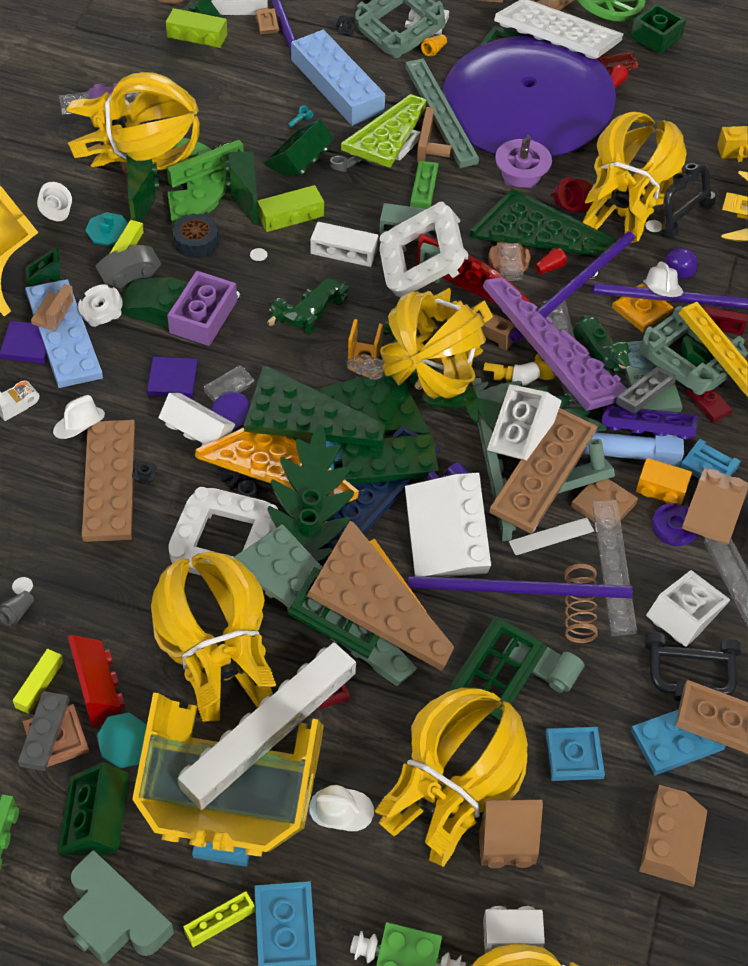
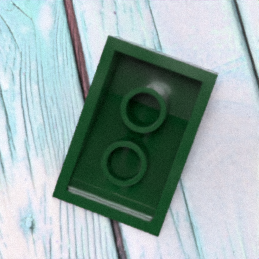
[225,151,258,225]
[127,156,159,223]
[121,277,188,329]

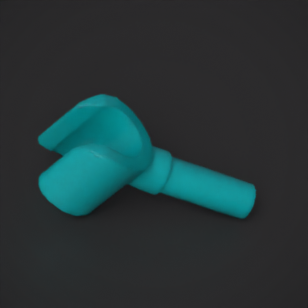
[288,106,313,128]

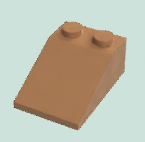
[682,467,748,545]
[479,800,543,868]

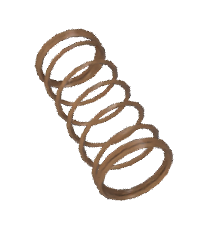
[565,564,598,643]

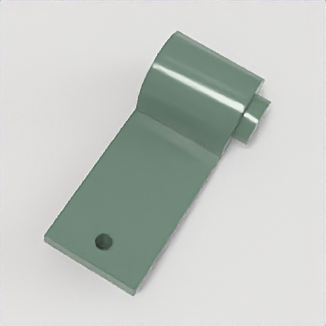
[502,638,585,693]

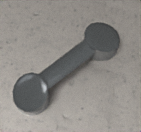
[330,155,366,172]

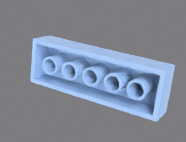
[291,29,385,126]

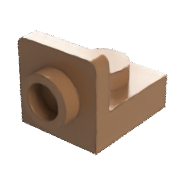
[255,8,279,35]

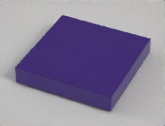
[0,321,47,364]
[147,356,198,398]

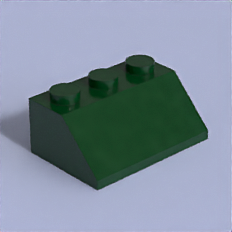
[263,119,334,177]
[58,762,129,857]

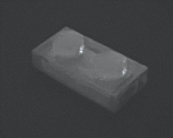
[497,244,523,281]
[346,354,385,380]
[204,365,254,402]

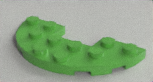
[164,138,227,227]

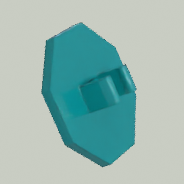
[85,212,128,246]
[97,713,147,769]

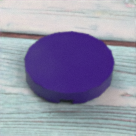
[652,503,698,546]

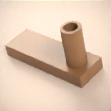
[417,107,451,162]

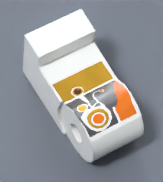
[0,381,39,421]

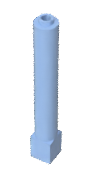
[583,432,684,468]

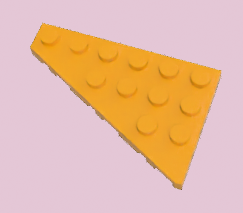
[195,428,359,503]

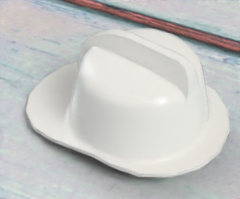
[37,182,72,221]
[643,261,683,297]
[53,395,105,439]
[309,785,374,831]

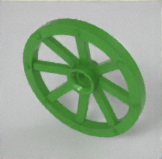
[577,0,645,21]

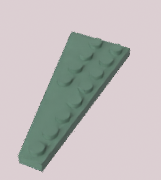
[233,524,417,686]

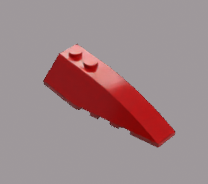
[417,233,530,305]

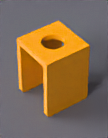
[348,319,383,370]

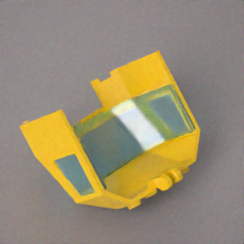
[133,692,324,857]

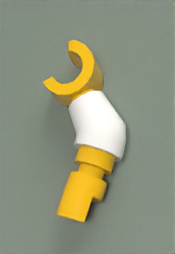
[483,354,557,386]

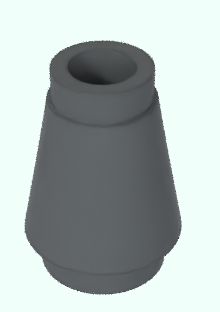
[0,591,34,626]

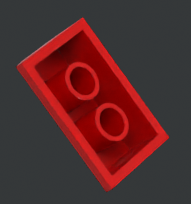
[68,635,125,727]

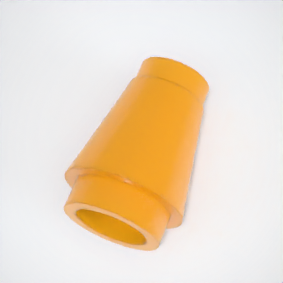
[421,34,447,56]

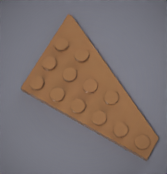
[307,521,454,671]

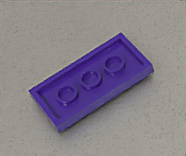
[602,405,699,439]

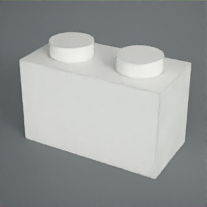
[483,906,545,953]

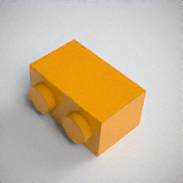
[636,458,692,506]

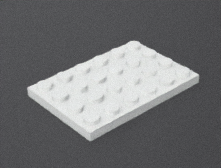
[494,0,623,59]

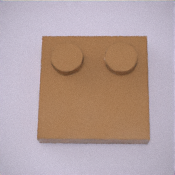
[571,479,638,533]

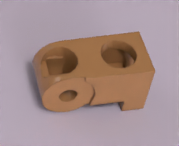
[481,313,516,351]

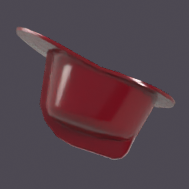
[550,177,594,212]

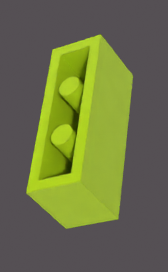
[166,8,227,48]
[257,185,324,232]

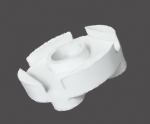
[78,285,123,327]

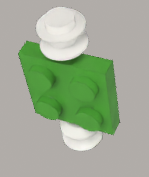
[350,922,466,966]

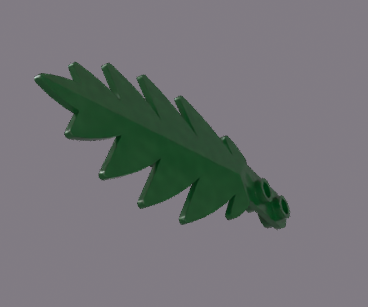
[423,381,606,432]
[267,424,354,563]

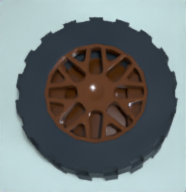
[172,213,219,258]

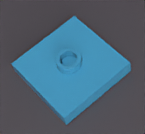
[545,727,605,781]

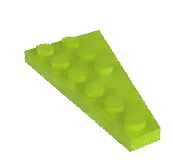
[341,94,427,168]

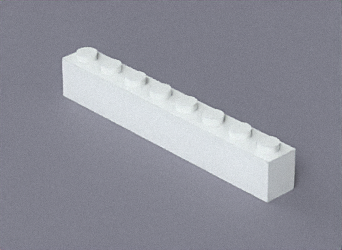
[178,643,356,810]

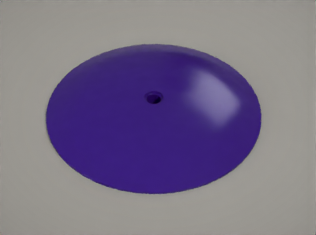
[442,35,616,157]

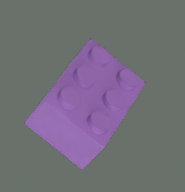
[168,271,237,346]

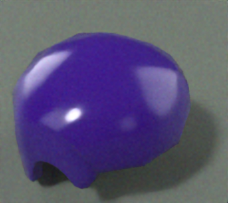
[665,247,697,278]

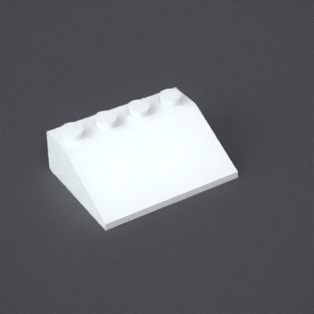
[405,473,491,577]

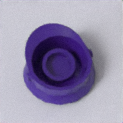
[211,392,250,433]

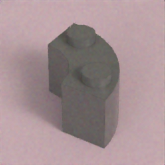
[96,245,161,289]

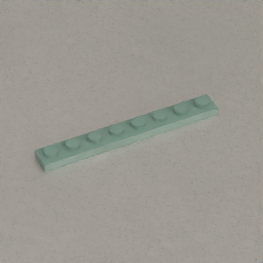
[405,59,479,168]
[471,378,516,541]

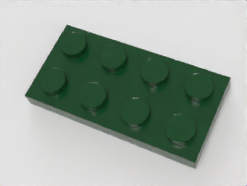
[340,434,439,484]

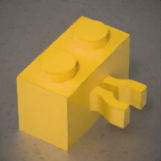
[717,126,748,162]

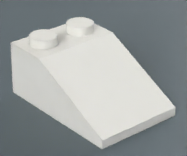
[487,384,561,461]
[646,570,730,647]

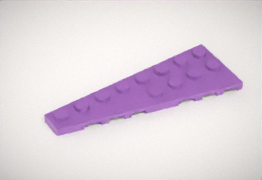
[483,277,627,411]

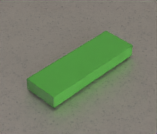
[410,161,439,209]

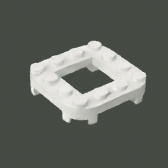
[380,202,468,297]
[169,487,278,575]

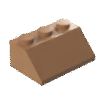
[639,785,707,887]

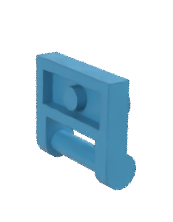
[680,439,741,479]

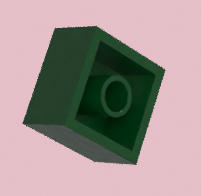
[631,3,686,54]

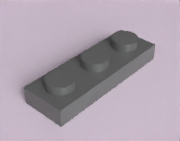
[616,367,676,414]
[18,691,70,771]

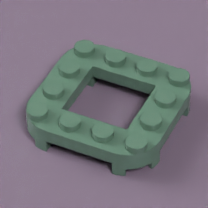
[355,0,446,58]
[639,306,748,395]

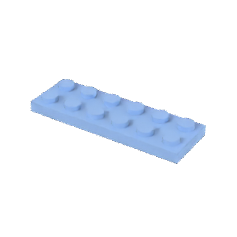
[25,279,103,388]

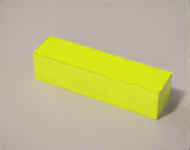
[110,220,144,253]
[13,649,63,714]
[183,891,255,947]

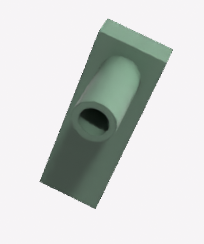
[558,439,615,493]

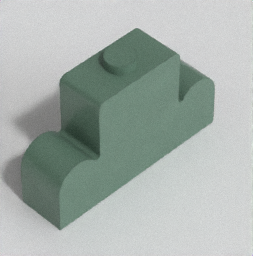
[63,850,174,963]

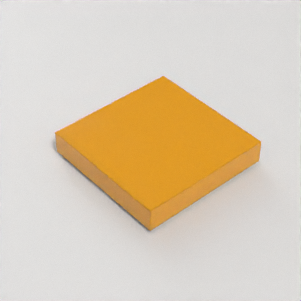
[612,283,673,332]

